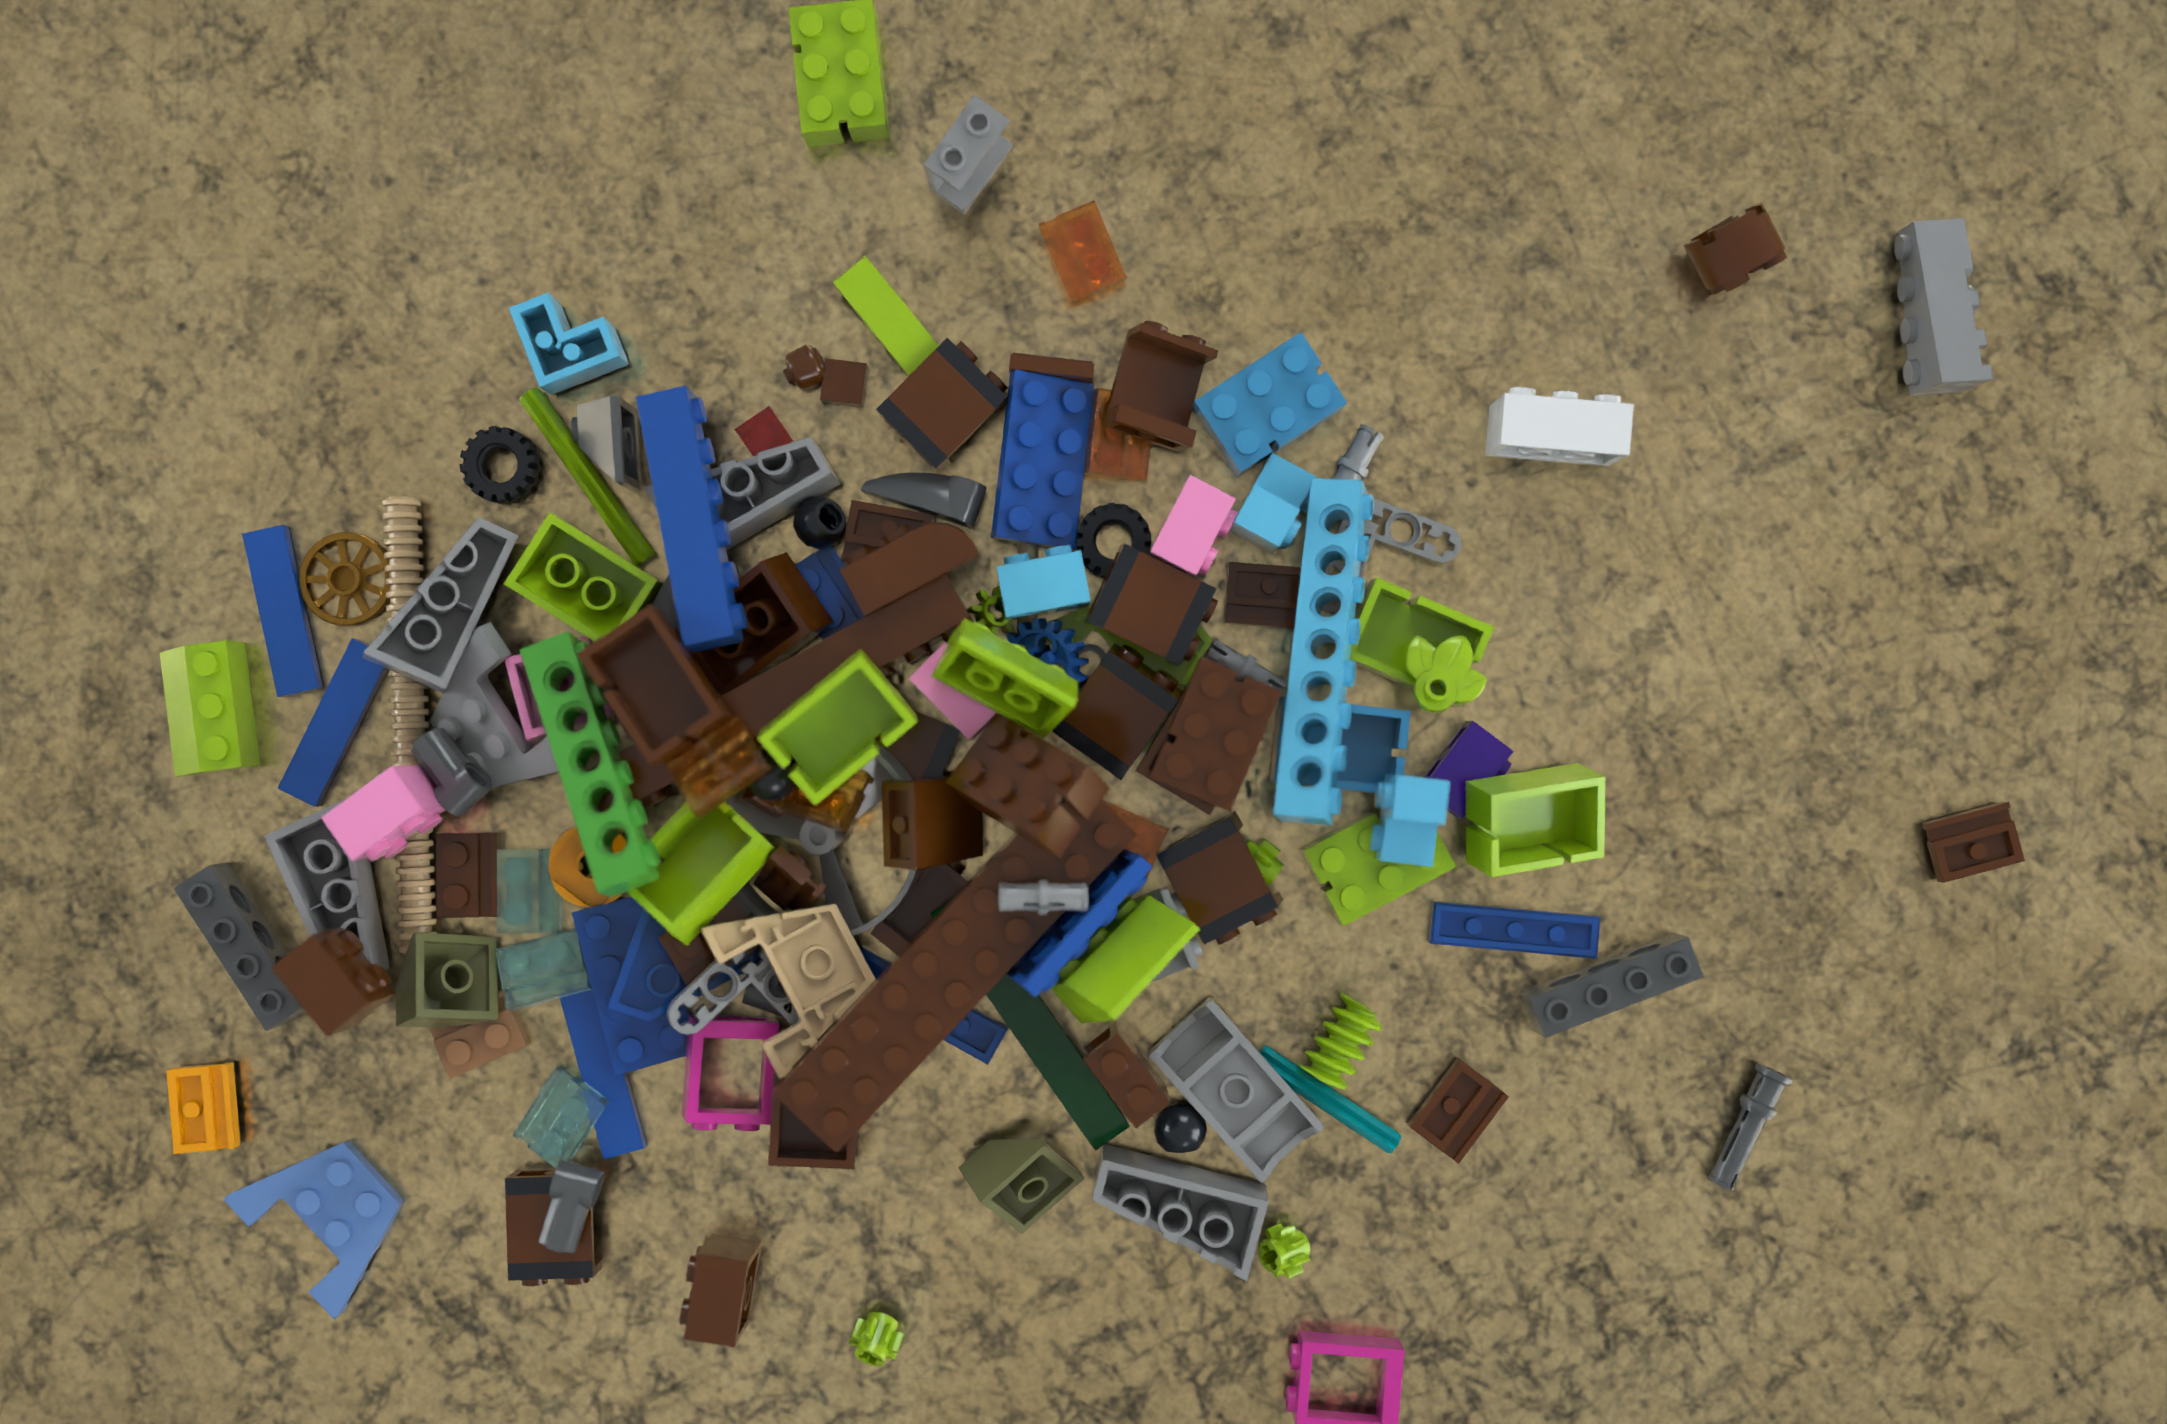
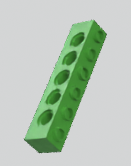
[520,631,661,897]

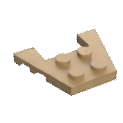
[700,903,876,1079]

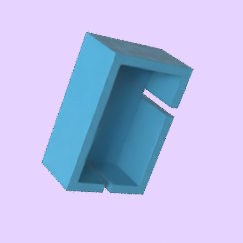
[1192,332,1347,478]
[1270,696,1411,793]

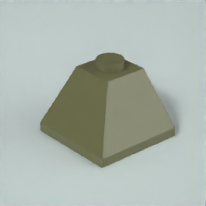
[396,932,498,1028]
[958,1139,1084,1234]

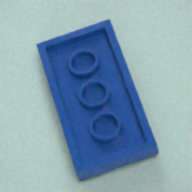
[991,369,1094,550]
[1006,849,1152,998]
[572,896,689,1076]

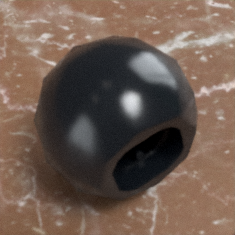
[793,496,846,549]
[744,748,797,801]
[1154,1103,1207,1153]

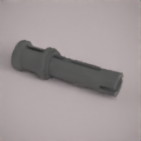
[1708,1063,1793,1191]

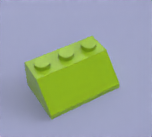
[504,512,664,641]
[931,618,1078,738]
[159,640,261,777]
[1051,895,1200,1023]

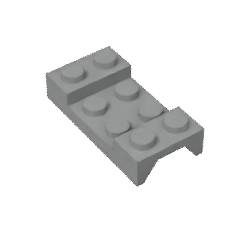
[1148,996,1325,1183]

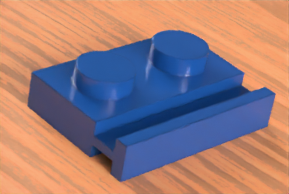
[796,546,877,640]

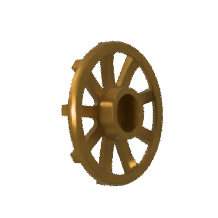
[299,532,390,626]

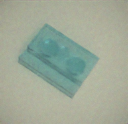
[497,848,562,933]
[495,928,592,1011]
[513,1065,610,1169]

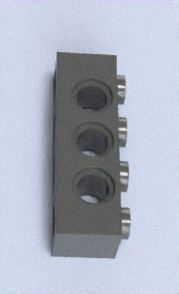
[173,862,305,1031]
[1520,933,1704,1038]

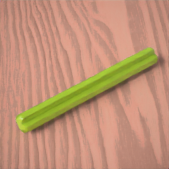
[520,387,655,566]

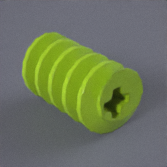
[1298,992,1383,1090]

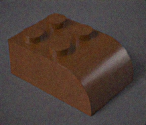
[840,522,980,616]
[676,552,834,696]

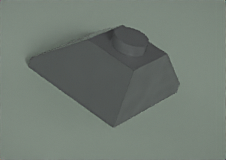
[571,395,641,492]

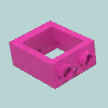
[681,1014,779,1131]
[1286,1330,1405,1424]

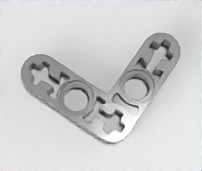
[1322,499,1462,614]
[667,944,799,1035]

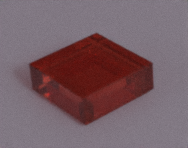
[735,406,794,457]

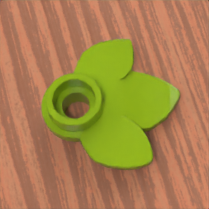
[1405,636,1487,713]

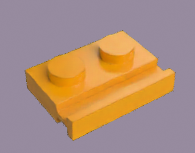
[166,1062,241,1154]

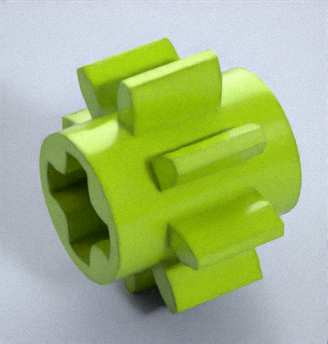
[967,585,1017,636]
[1246,838,1284,885]
[1258,1223,1310,1279]
[849,1312,904,1366]

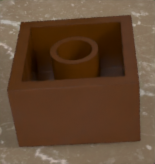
[271,927,396,1037]
[679,1234,761,1347]

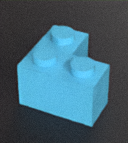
[509,293,629,395]
[1229,452,1316,554]
[996,545,1091,620]
[1369,774,1450,867]

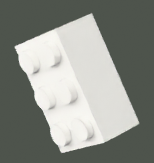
[1485,387,1634,466]

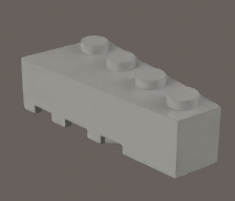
[1894,218,1994,396]
[644,437,840,551]
[363,517,519,693]
[264,800,390,970]
[1092,1144,1269,1281]

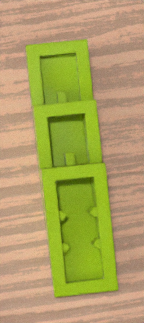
[832,256,939,376]

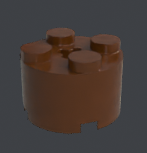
[1683,202,1787,295]

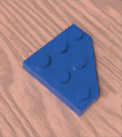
[606,907,761,1021]

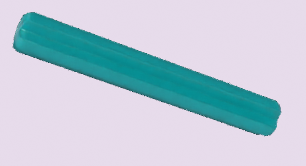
[1259,1045,1401,1153]

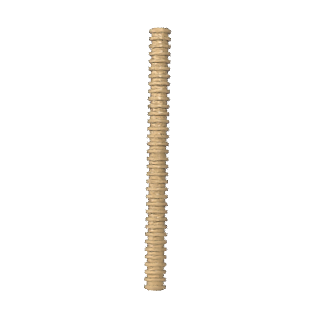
[382,496,437,955]

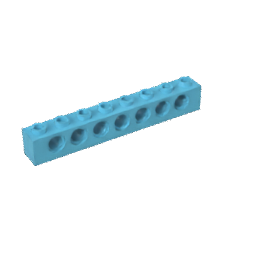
[1273,478,1374,826]

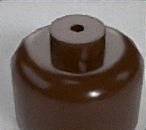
[783,345,826,391]

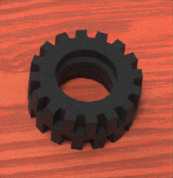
[459,426,542,504]
[1076,503,1151,578]

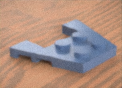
[223,1140,405,1319]

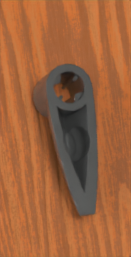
[861,472,987,528]

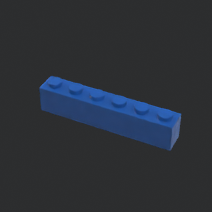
[636,385,747,653]

